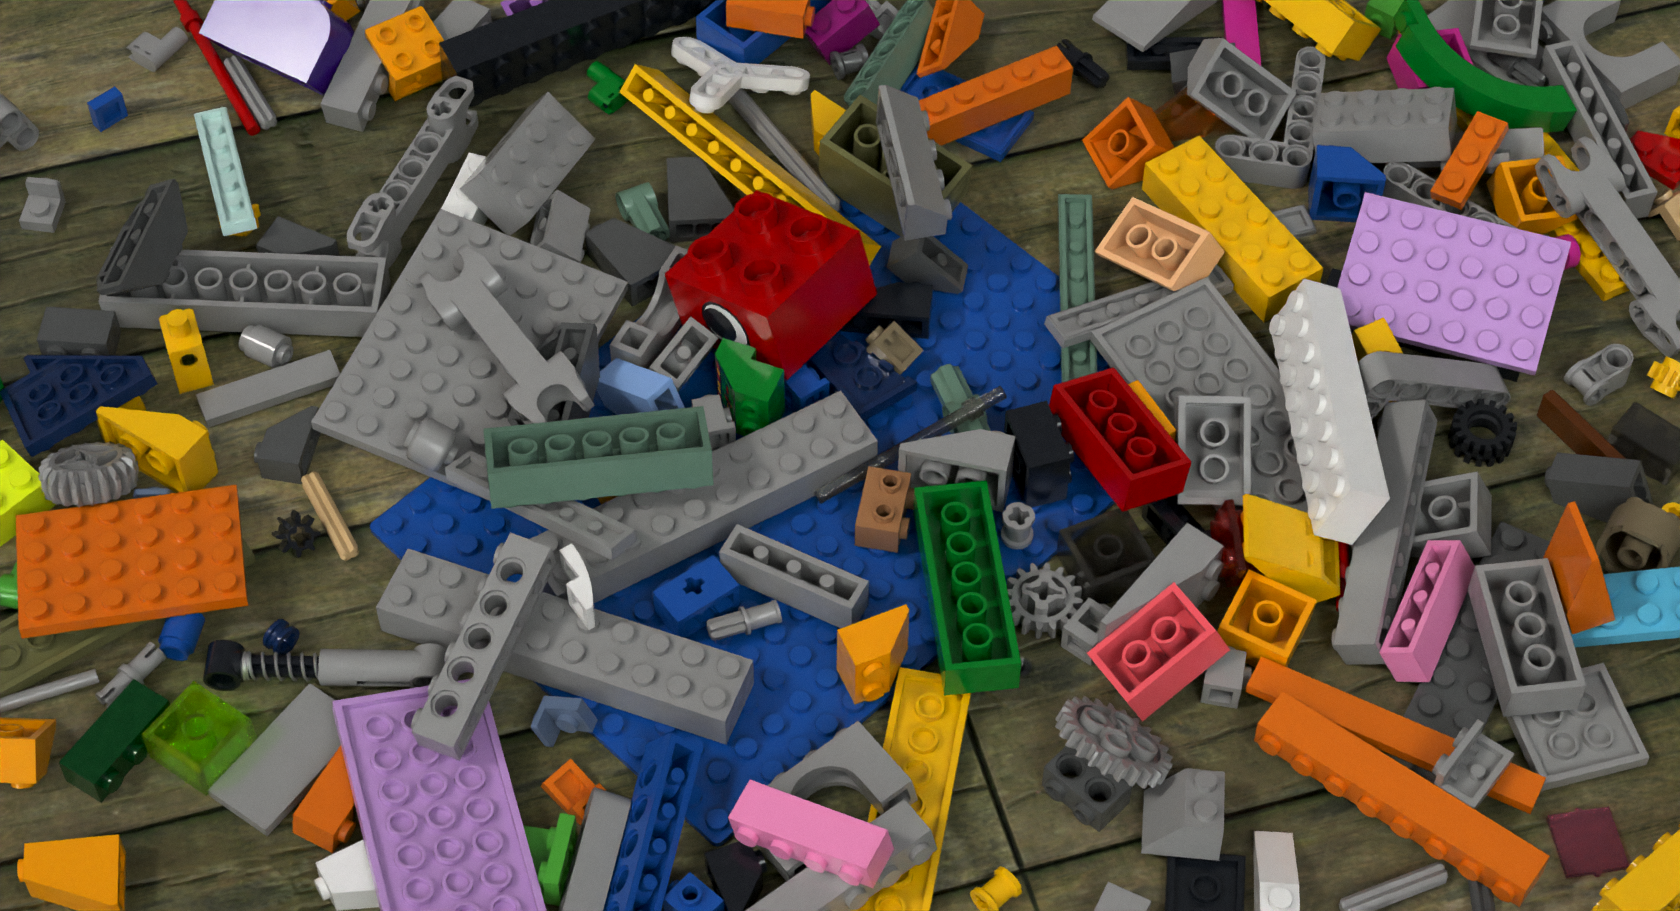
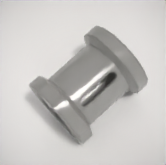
[1001,502,1035,550]

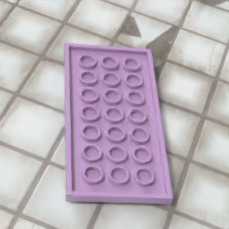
[332,679,547,911]

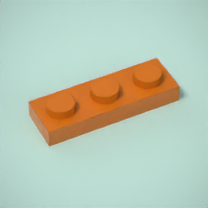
[1430,111,1509,210]

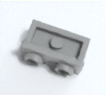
[1432,719,1514,810]

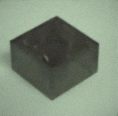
[1057,508,1156,605]

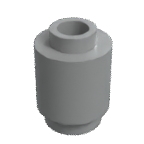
[238,324,294,368]

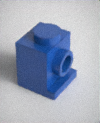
[784,364,829,412]

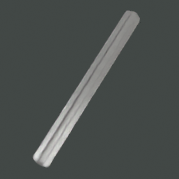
[728,88,840,212]

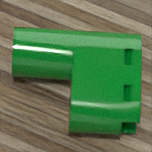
[587,61,629,115]

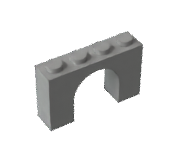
[1539,0,1680,109]
[756,721,918,882]

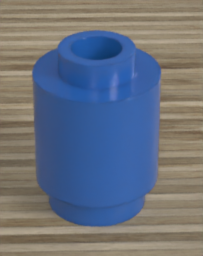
[158,613,205,661]

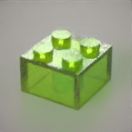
[142,681,257,796]

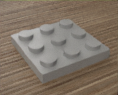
[1506,663,1650,791]

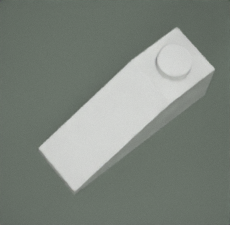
[1253,831,1300,911]

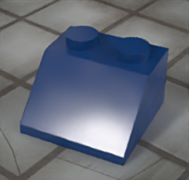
[1308,145,1386,223]

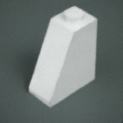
[314,840,379,911]

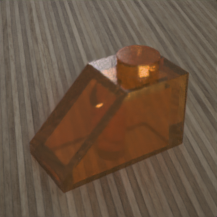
[1154,87,1225,142]

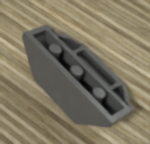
[96,178,188,295]
[508,322,600,426]

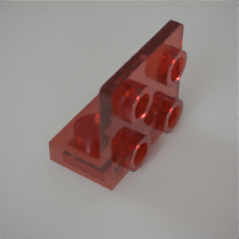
[1210,499,1264,587]

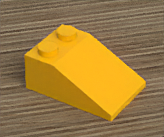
[96,406,219,493]

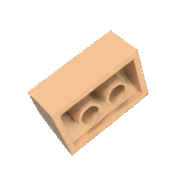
[1094,197,1225,291]

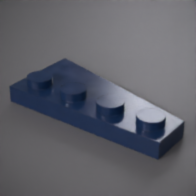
[806,329,917,421]

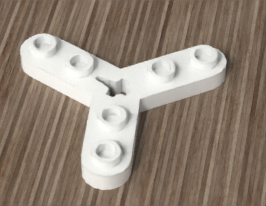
[671,37,810,113]

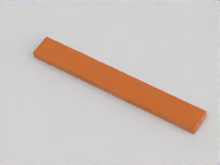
[1245,656,1546,814]

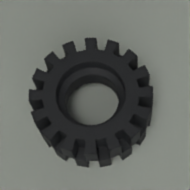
[1448,399,1517,467]

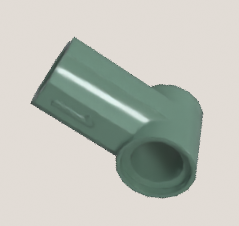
[615,182,670,241]

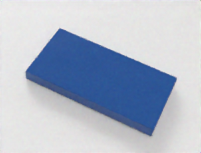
[900,63,1034,162]

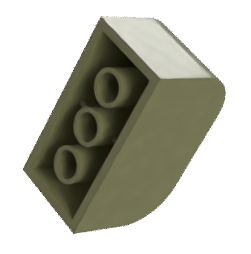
[819,95,972,237]

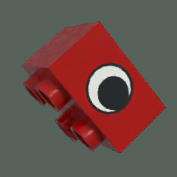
[665,190,877,380]

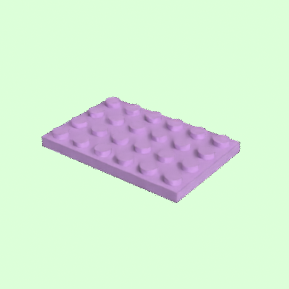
[1337,192,1571,376]

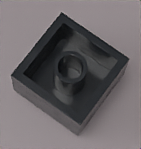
[1004,401,1074,507]

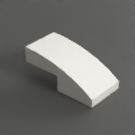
[559,543,595,630]

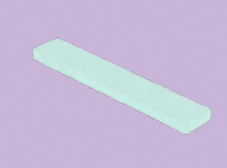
[194,107,257,236]

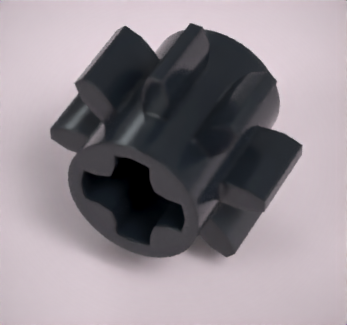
[272,510,321,558]

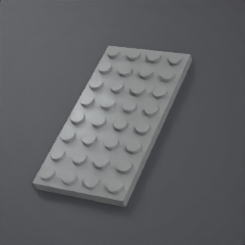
[1090,277,1308,544]

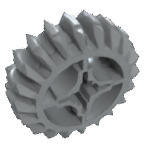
[38,441,139,507]

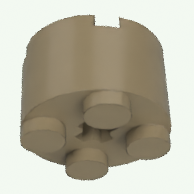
[1596,497,1680,573]

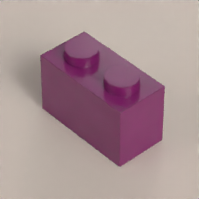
[805,0,880,65]

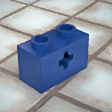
[653,555,740,638]

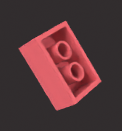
[1087,582,1230,722]

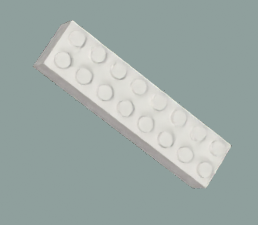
[1269,278,1390,545]

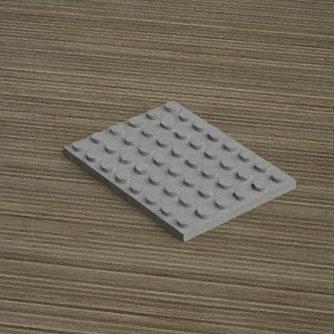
[311,209,628,500]

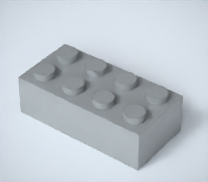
[1312,87,1457,163]
[460,92,595,236]
[1467,558,1586,717]

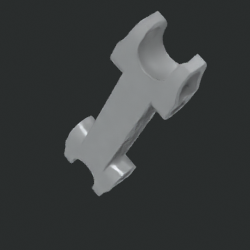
[347,76,478,269]
[1535,136,1680,357]
[419,244,595,424]

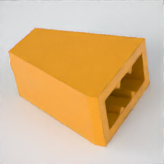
[17,834,126,911]

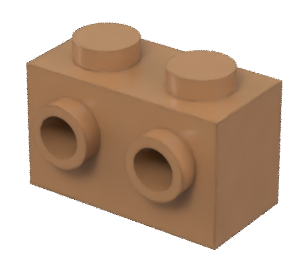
[855,466,914,553]

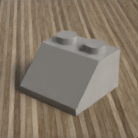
[1141,768,1225,861]

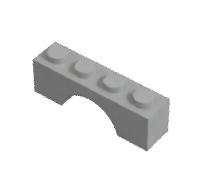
[610,246,688,369]

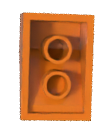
[1543,501,1615,635]

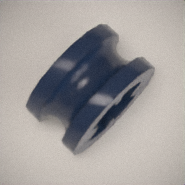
[263,619,300,655]

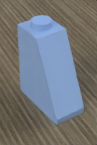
[597,358,685,415]

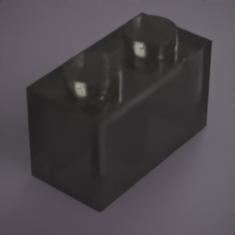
[1608,402,1680,486]

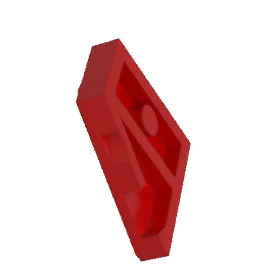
[1630,131,1680,191]

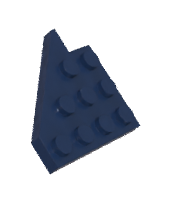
[0,355,158,457]

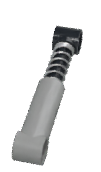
[203,640,447,691]

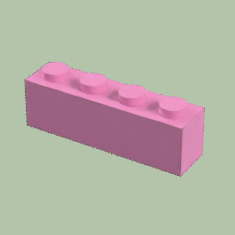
[1379,540,1475,682]
[728,780,894,888]

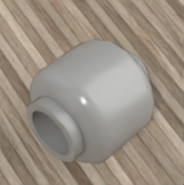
[403,418,460,472]

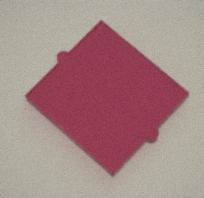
[1546,806,1629,878]

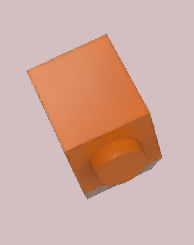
[916,0,985,78]
[293,745,356,853]

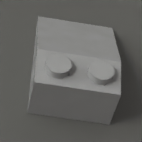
[1469,0,1543,59]
[1174,395,1251,505]
[898,429,1016,512]
[1410,471,1492,559]

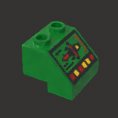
[715,338,785,436]

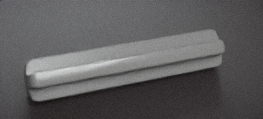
[224,55,277,130]
[1339,862,1448,911]

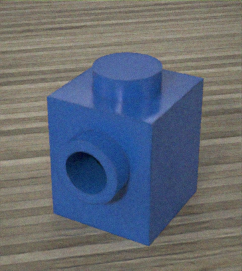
[663,872,725,911]

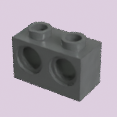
[1042,746,1132,832]

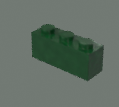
[59,679,175,803]

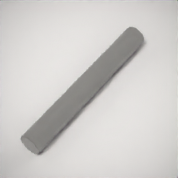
[0,669,100,713]

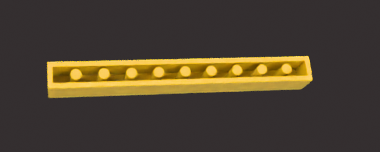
[620,64,881,266]

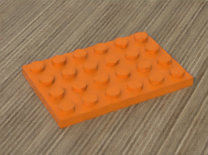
[16,484,248,639]

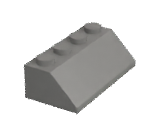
[876,85,952,241]

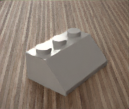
[1187,38,1297,140]

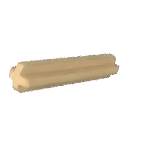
[301,471,359,561]

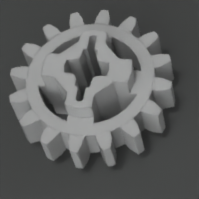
[1007,563,1083,639]

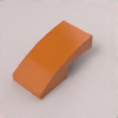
[541,758,606,825]

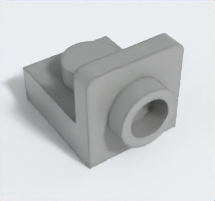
[19,177,66,233]

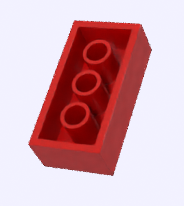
[1049,367,1192,512]

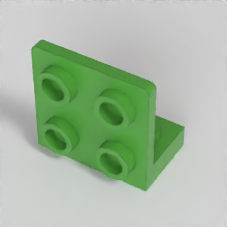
[523,813,578,906]

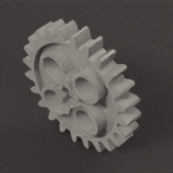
[1055,696,1173,789]

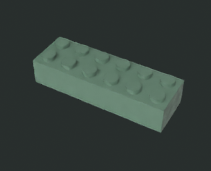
[483,406,714,509]

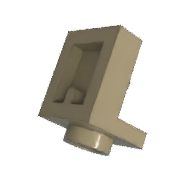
[865,321,924,374]

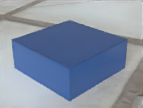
[87,86,128,132]

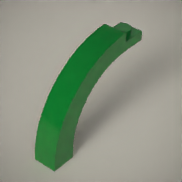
[1393,0,1577,133]

